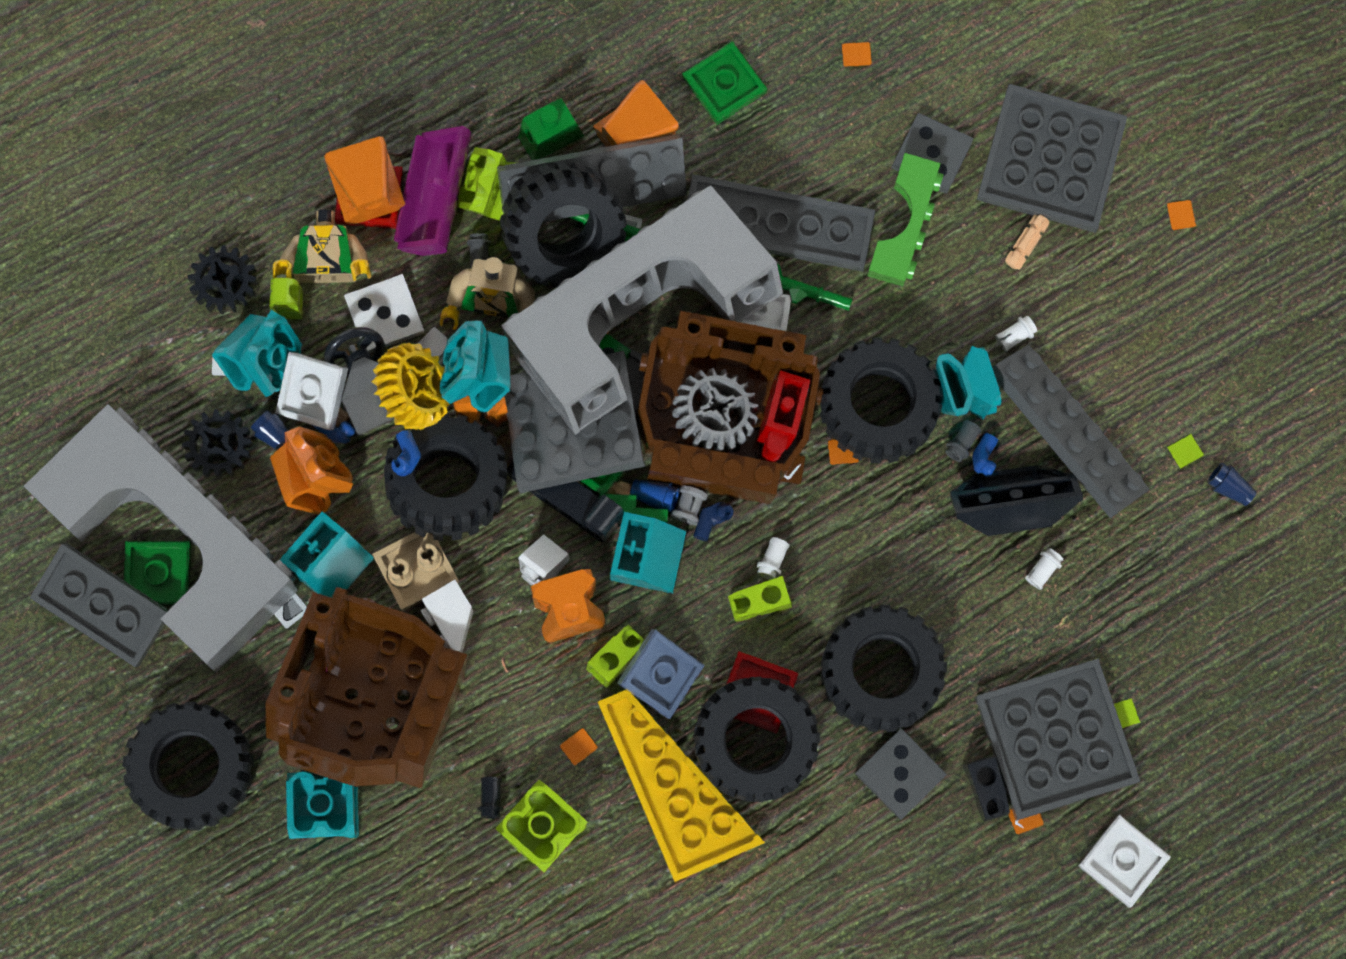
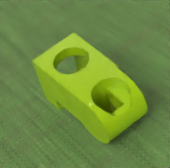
[269,278,304,319]
[728,576,792,622]
[586,625,644,689]

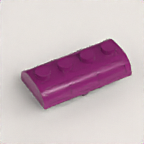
[394,126,472,256]

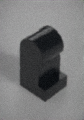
[962,756,1010,822]

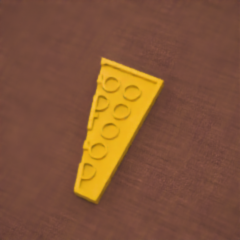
[598,690,765,882]

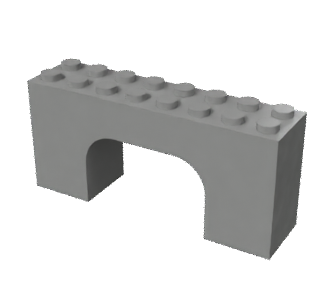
[501,185,783,435]
[24,404,298,673]

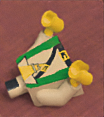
[273,209,372,283]
[440,257,535,330]

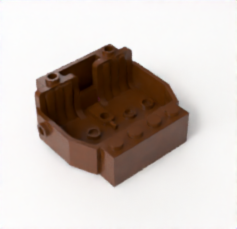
[636,311,823,505]
[265,587,467,789]

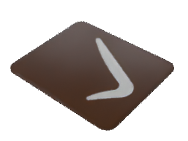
[779,455,805,484]

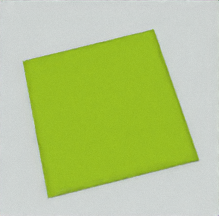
[1167,434,1204,469]
[1114,698,1140,728]

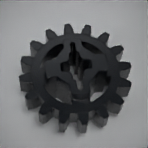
[188,245,258,315]
[182,409,253,480]

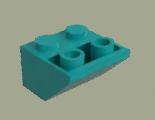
[280,512,374,598]
[610,512,686,594]

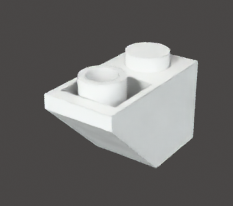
[518,534,569,585]
[420,580,473,653]

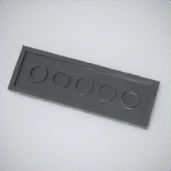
[497,134,687,222]
[687,174,875,272]
[992,345,1149,519]

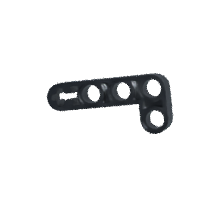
[507,461,624,543]

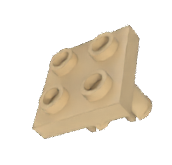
[372,532,459,612]

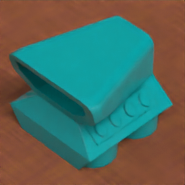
[212,310,302,397]
[440,321,511,412]
[936,346,1001,420]
[286,771,359,839]

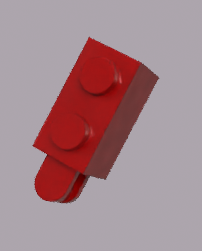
[757,370,810,462]

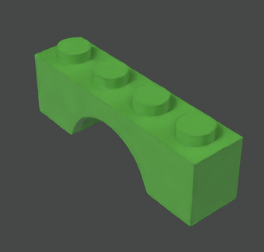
[867,153,944,287]

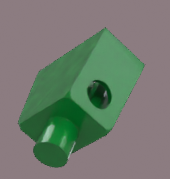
[518,98,584,160]

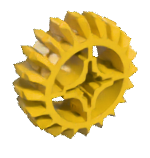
[371,342,450,430]

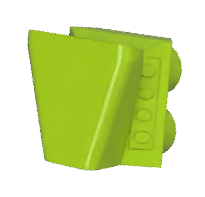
[457,147,519,221]
[495,780,588,872]

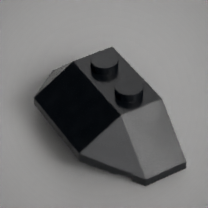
[950,465,1083,536]

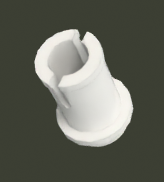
[995,316,1037,352]
[757,537,790,580]
[1025,548,1063,590]

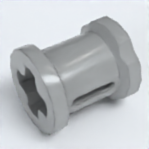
[671,485,708,526]

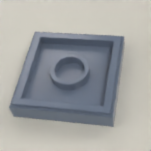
[617,629,705,719]

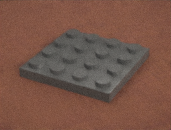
[976,84,1128,233]
[504,351,645,493]
[975,659,1140,821]

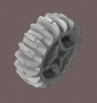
[672,367,758,452]

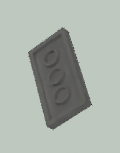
[30,543,169,667]

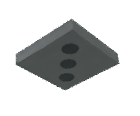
[891,113,974,194]
[855,728,947,820]

